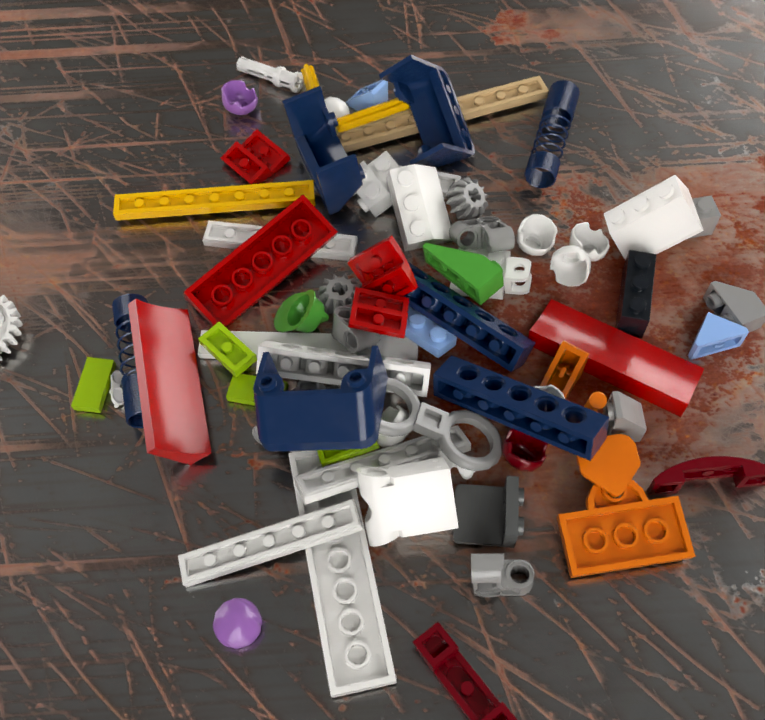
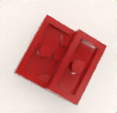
[220,129,291,185]
[347,235,418,296]
[348,287,409,339]

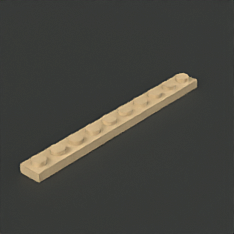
[336,75,549,152]

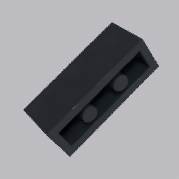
[615,250,657,338]

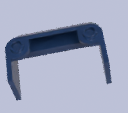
[379,54,475,167]
[282,86,365,216]
[253,345,388,452]

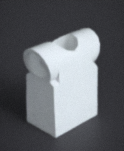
[356,457,459,547]

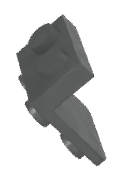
[453,476,524,548]

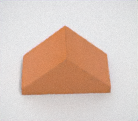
[540,340,589,400]

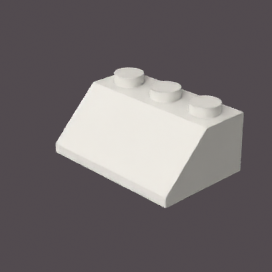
[386,164,452,252]
[604,175,704,261]

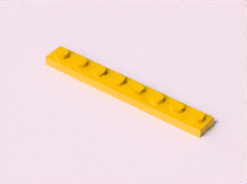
[113,180,315,221]

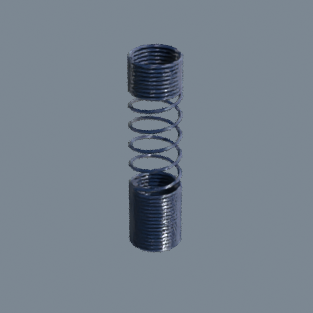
[524,80,580,188]
[112,293,148,428]

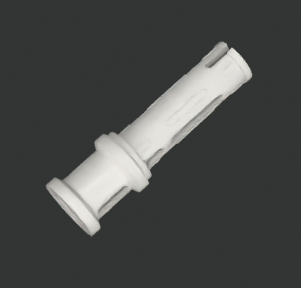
[237,56,304,93]

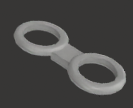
[379,377,503,471]

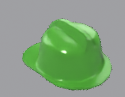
[274,289,329,333]

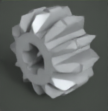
[445,177,489,220]
[318,273,361,316]

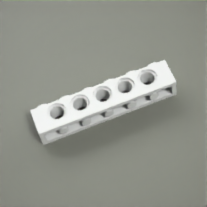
[256,340,431,397]

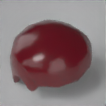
[502,428,548,472]

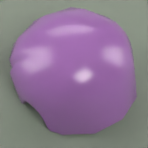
[221,80,258,115]
[213,598,262,649]

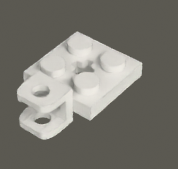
[450,247,532,300]

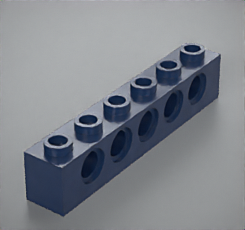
[402,262,536,372]
[433,355,609,461]

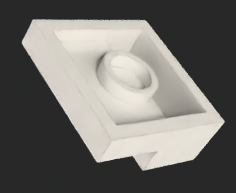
[353,151,400,218]

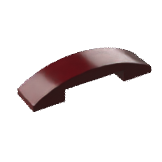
[647,456,765,496]
[412,622,517,720]

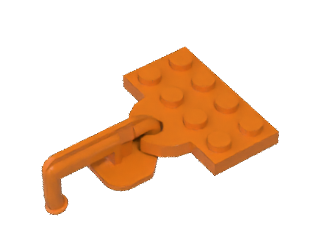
[556,391,696,578]

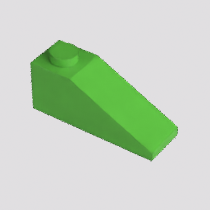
[422,243,504,305]

